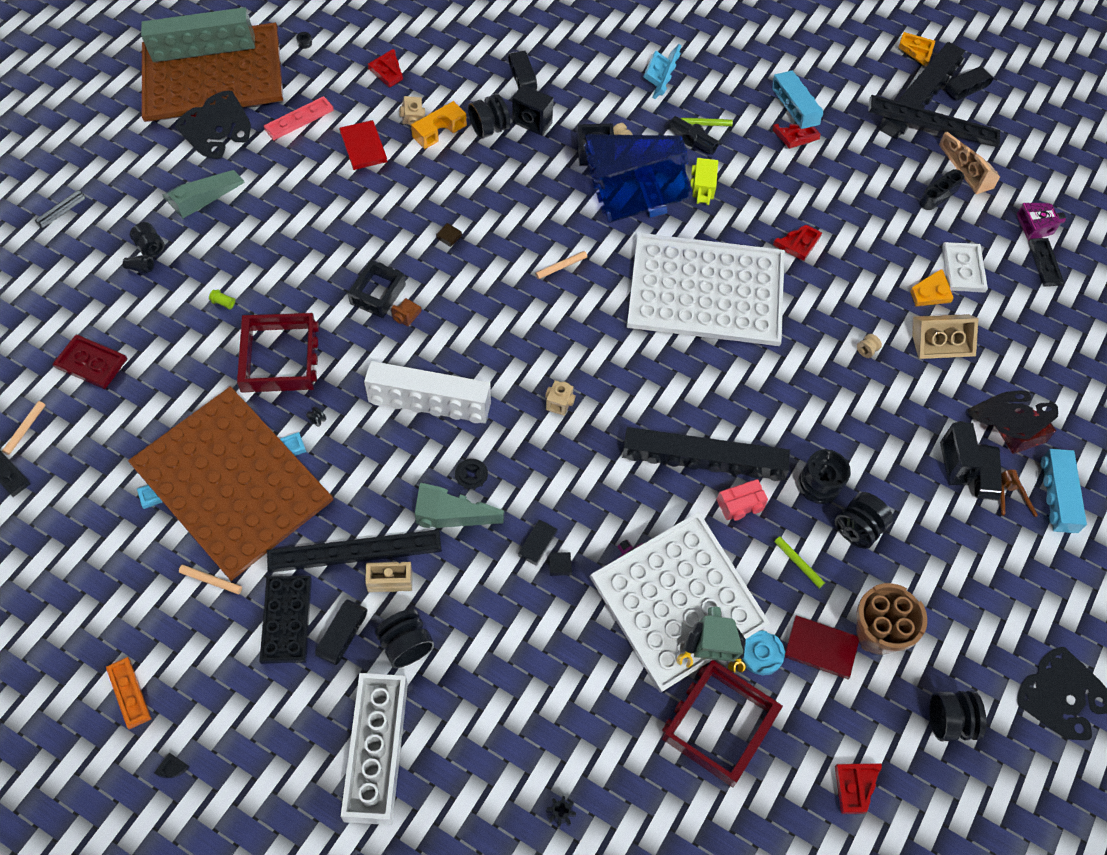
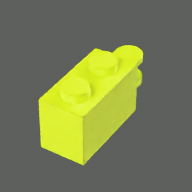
[690,158,718,205]

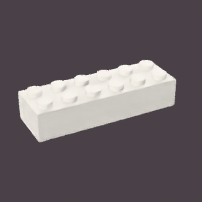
[364,361,491,423]
[341,673,408,825]

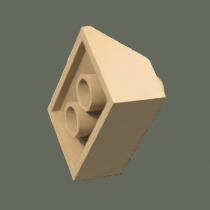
[912,314,979,359]

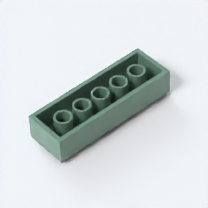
[141,7,255,62]

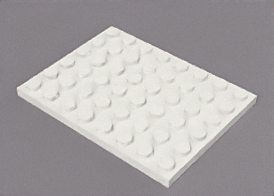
[627,233,785,346]

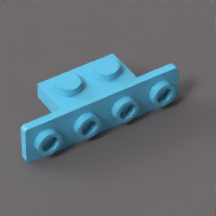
[643,44,681,99]

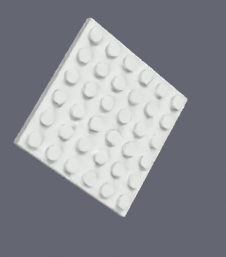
[589,512,770,693]

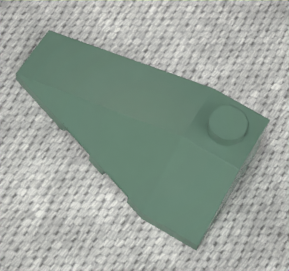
[162,170,245,219]
[415,483,504,528]

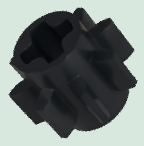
[546,796,576,829]

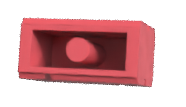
[717,479,768,521]

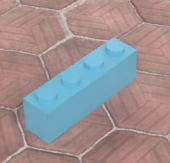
[772,70,823,129]
[1041,449,1087,533]

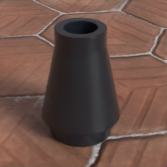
[122,254,154,274]

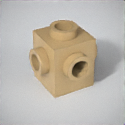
[399,96,425,126]
[545,380,576,416]

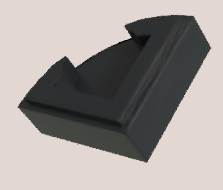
[154,753,189,778]

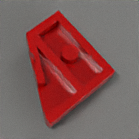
[368,49,403,88]
[773,124,820,149]
[773,225,822,261]
[835,763,882,814]

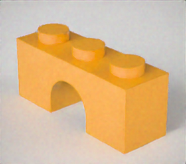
[411,101,467,149]

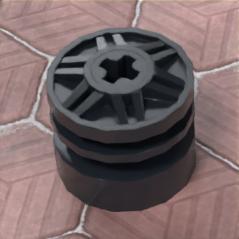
[468,93,511,139]
[798,449,851,504]
[835,492,893,549]
[375,609,434,668]
[929,690,986,742]

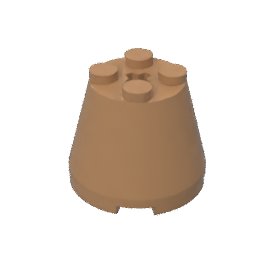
[856,583,927,655]

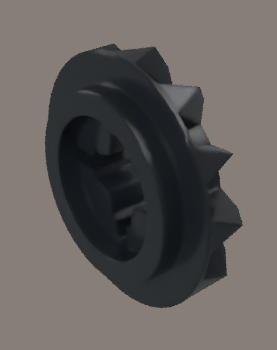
[455,459,488,490]

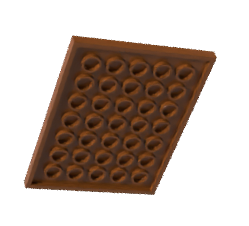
[142,22,284,122]
[128,386,334,581]

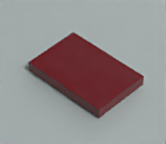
[52,334,128,389]
[785,615,859,680]

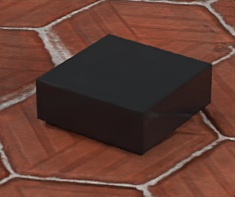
[549,552,572,576]

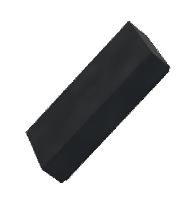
[518,520,558,566]

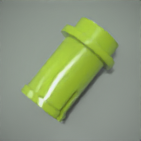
[209,289,235,310]

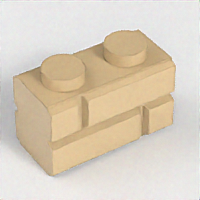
[366,562,413,592]

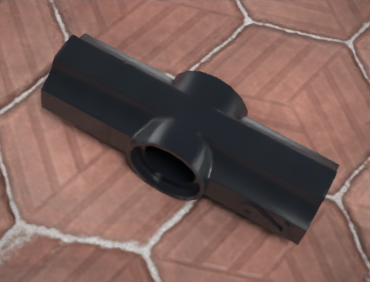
[668,116,719,155]

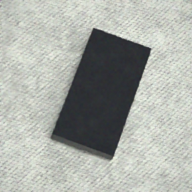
[259,576,312,664]

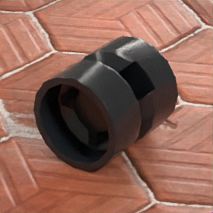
[130,222,165,257]

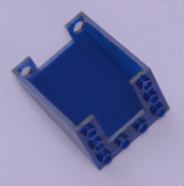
[584,134,693,223]

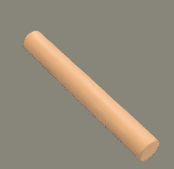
[535,251,587,279]
[2,401,45,455]
[179,565,242,595]

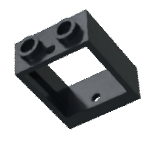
[348,260,406,318]
[940,421,983,485]

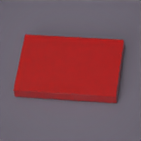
[339,120,388,170]

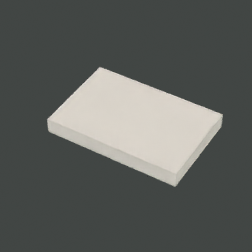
[942,242,988,292]

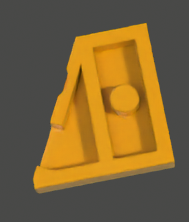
[898,32,935,67]
[910,269,954,306]

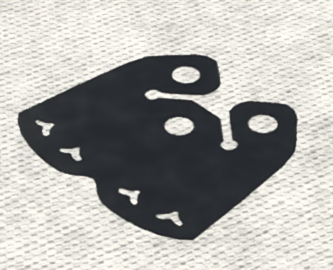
[175,91,251,159]
[967,391,1058,439]
[1017,647,1107,741]

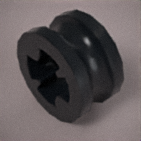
[296,32,312,49]
[306,407,327,427]

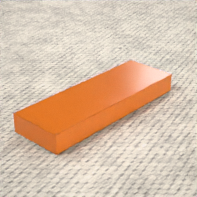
[106,657,151,730]

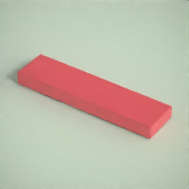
[264,96,334,141]

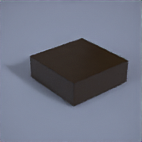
[436,223,462,247]

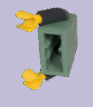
[677,606,746,673]

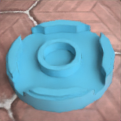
[741,630,785,676]

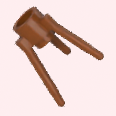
[1000,470,1038,517]

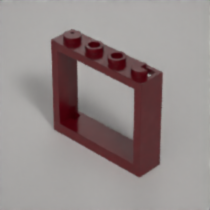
[237,313,319,393]
[662,660,783,788]

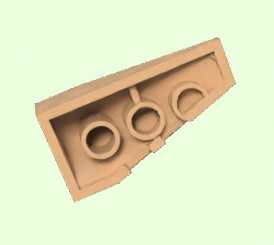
[939,132,1000,194]

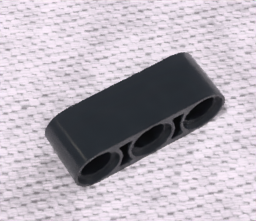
[508,50,537,90]
[945,66,994,101]
[919,169,964,210]
[974,444,1002,501]
[315,599,368,665]

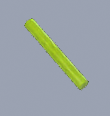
[681,118,733,127]
[774,536,825,589]

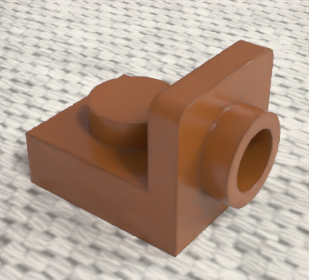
[391,298,422,327]

